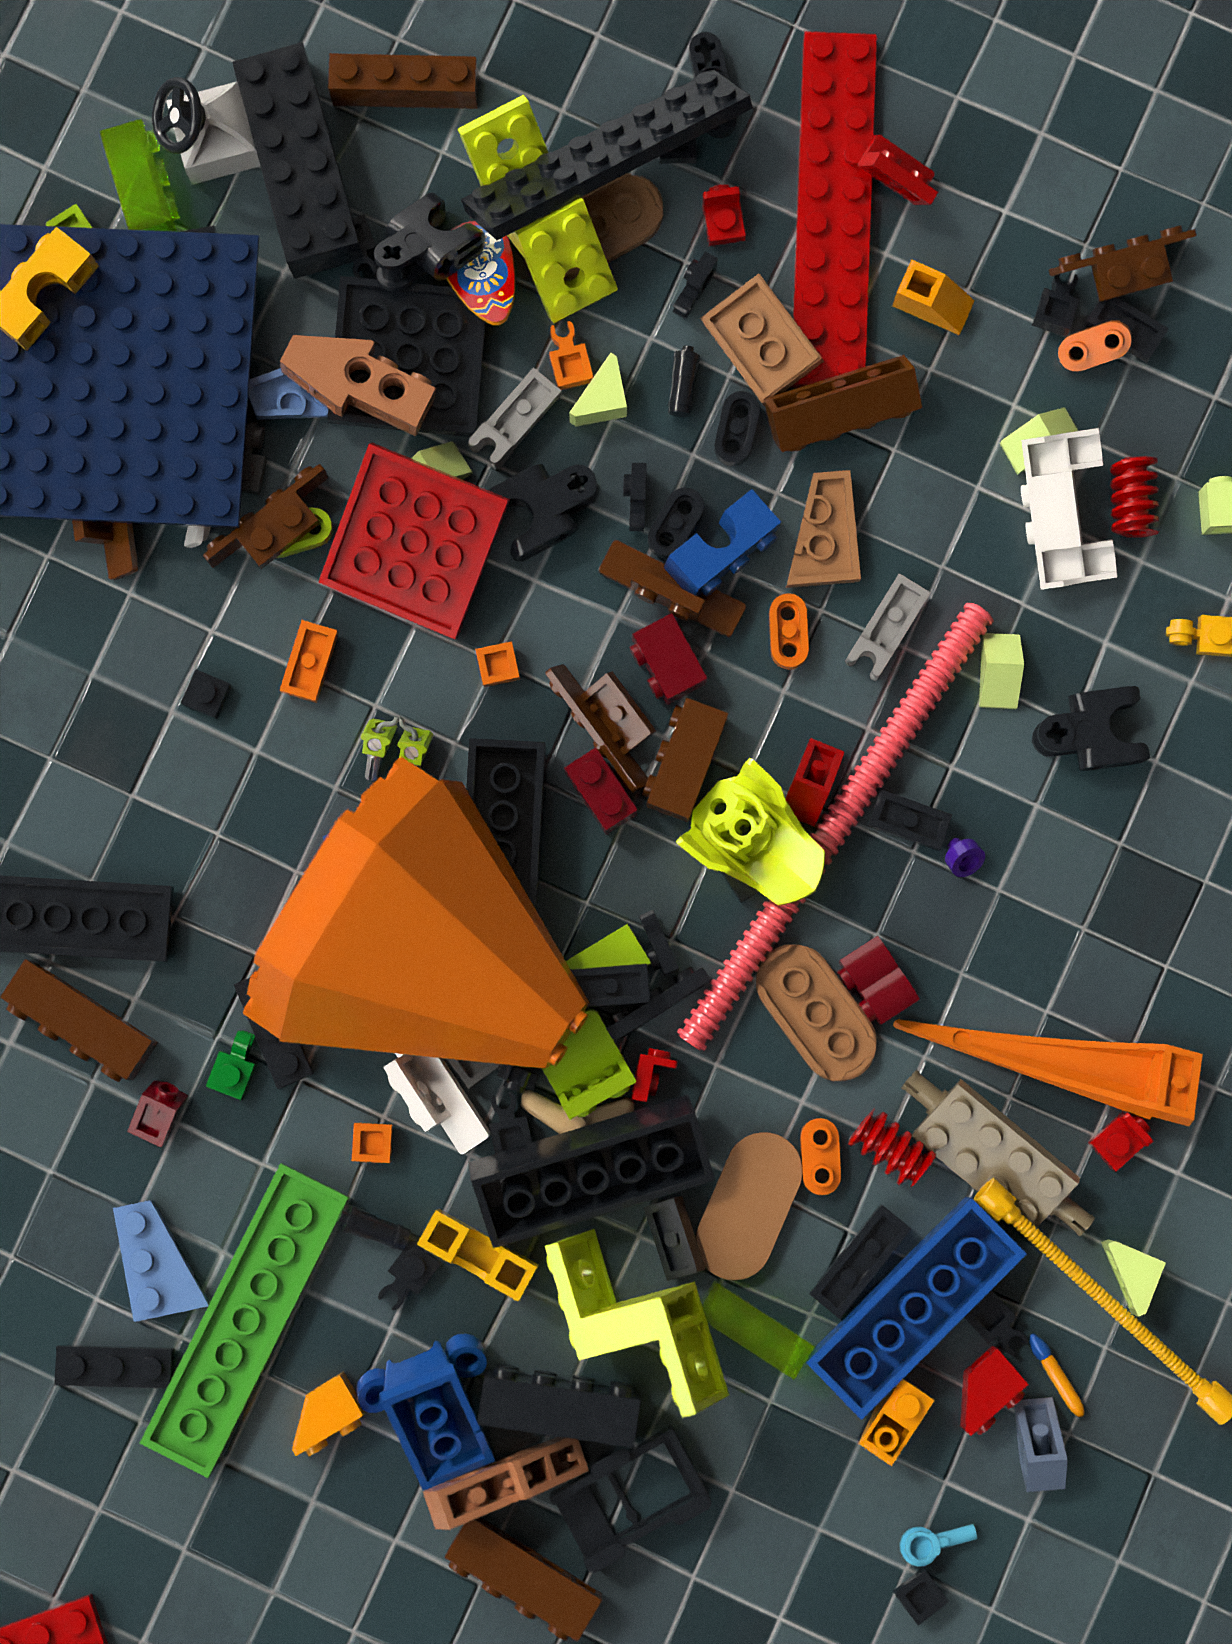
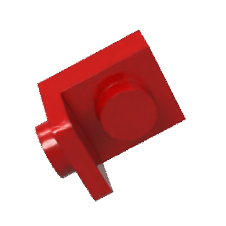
[702,184,746,246]
[631,1048,678,1102]
[1088,1112,1154,1172]

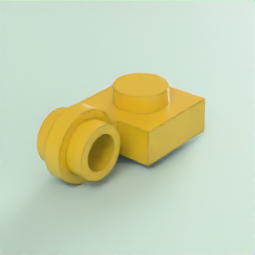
[1166,615,1232,657]

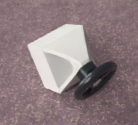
[152,77,260,185]

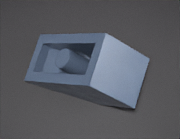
[1014,1397,1067,1492]

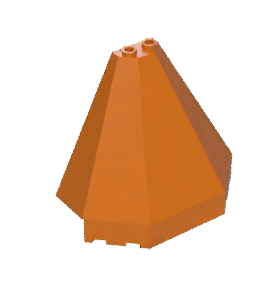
[243,756,589,1068]

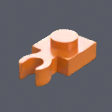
[549,321,593,390]

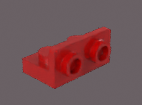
[857,135,938,205]

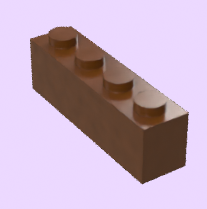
[328,53,479,109]
[764,355,923,452]
[0,959,158,1083]
[444,1517,602,1642]

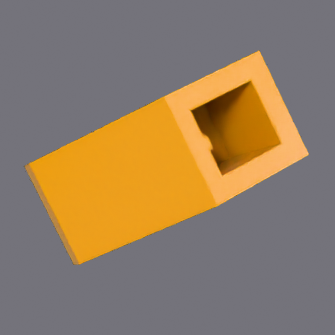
[892,260,975,335]
[292,1371,366,1457]
[858,1378,935,1466]

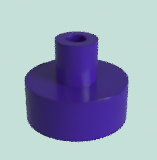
[945,838,985,877]

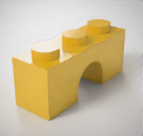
[0,227,99,351]
[417,1209,539,1301]

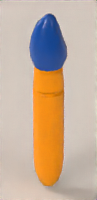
[1029,1333,1084,1417]

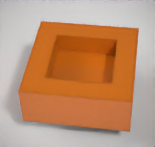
[475,641,520,687]
[352,1123,393,1163]

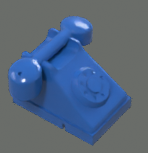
[356,1334,495,1491]

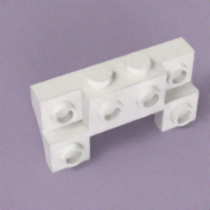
[1021,428,1118,590]

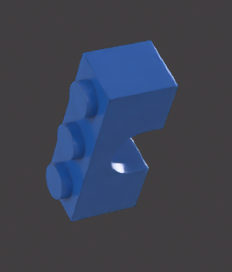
[663,489,781,597]

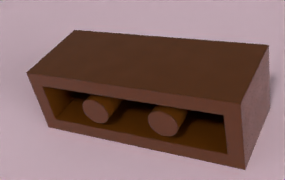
[642,698,729,822]

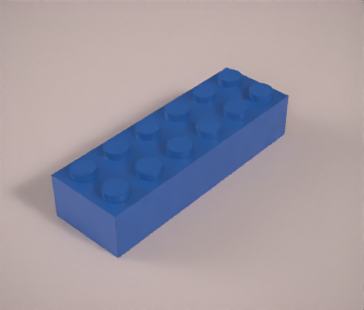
[803,1196,1026,1420]

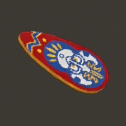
[447,221,515,326]

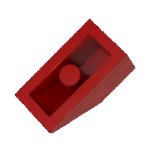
[785,738,844,827]

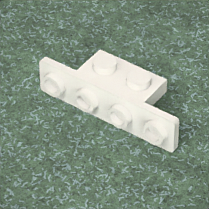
[383,1053,491,1154]

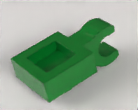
[206,1030,257,1100]

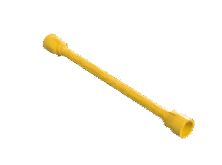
[973,1178,1232,1425]

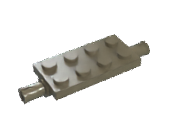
[901,1069,1095,1236]

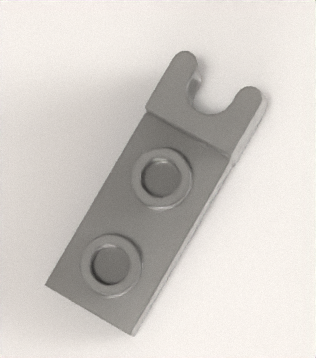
[468,367,562,470]
[845,574,931,681]

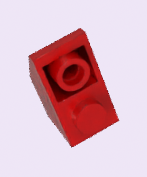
[960,1346,1029,1436]

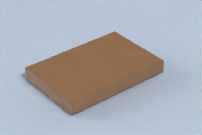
[700,273,824,406]

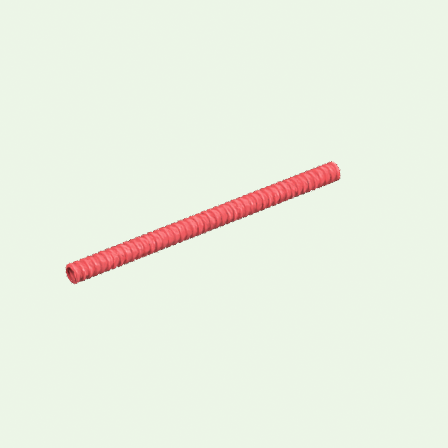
[677,603,994,1051]

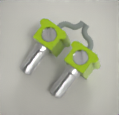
[361,716,434,781]

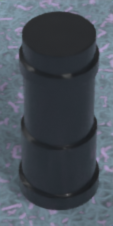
[668,345,700,417]
[337,1205,411,1251]

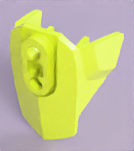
[676,758,826,906]

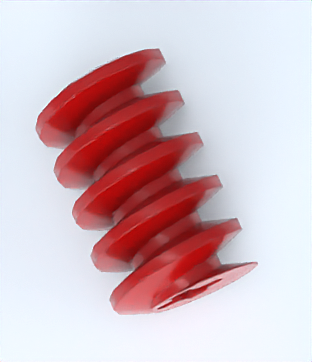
[1110,456,1159,538]
[848,1108,936,1187]

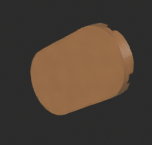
[564,173,663,281]
[756,944,877,1081]
[696,1132,803,1280]

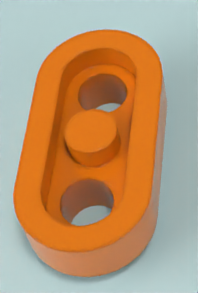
[1058,320,1132,371]
[769,593,809,670]
[800,1118,841,1195]

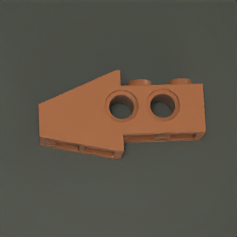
[280,335,436,437]
[423,1437,589,1530]

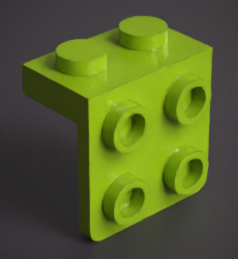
[541,1008,637,1120]

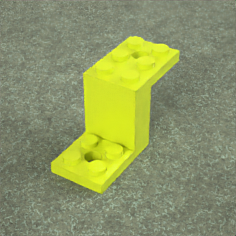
[458,95,618,323]
[545,1229,729,1417]

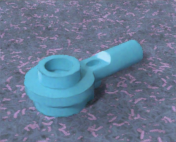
[900,1524,977,1567]

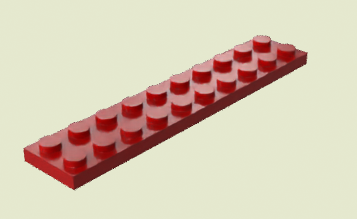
[790,31,877,388]

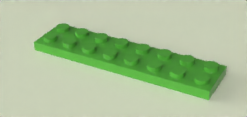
[140,1163,350,1478]

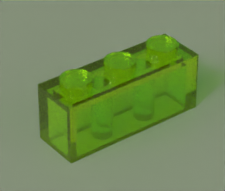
[99,118,180,232]
[701,1280,815,1379]

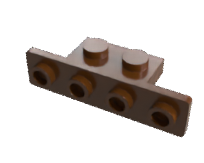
[1049,225,1197,301]
[203,464,328,569]
[72,520,138,580]
[599,540,746,637]
[545,664,656,792]

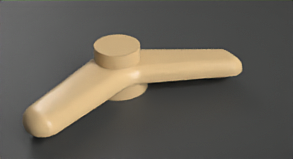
[521,1090,634,1134]

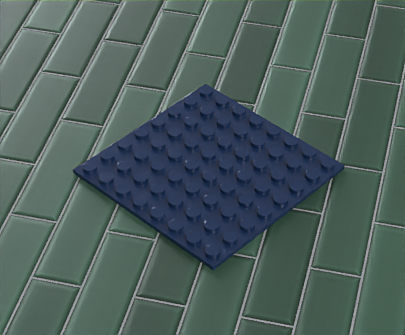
[0,224,260,528]

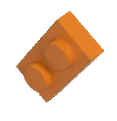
[279,620,339,703]

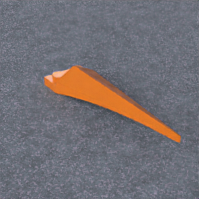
[893,1019,1203,1127]

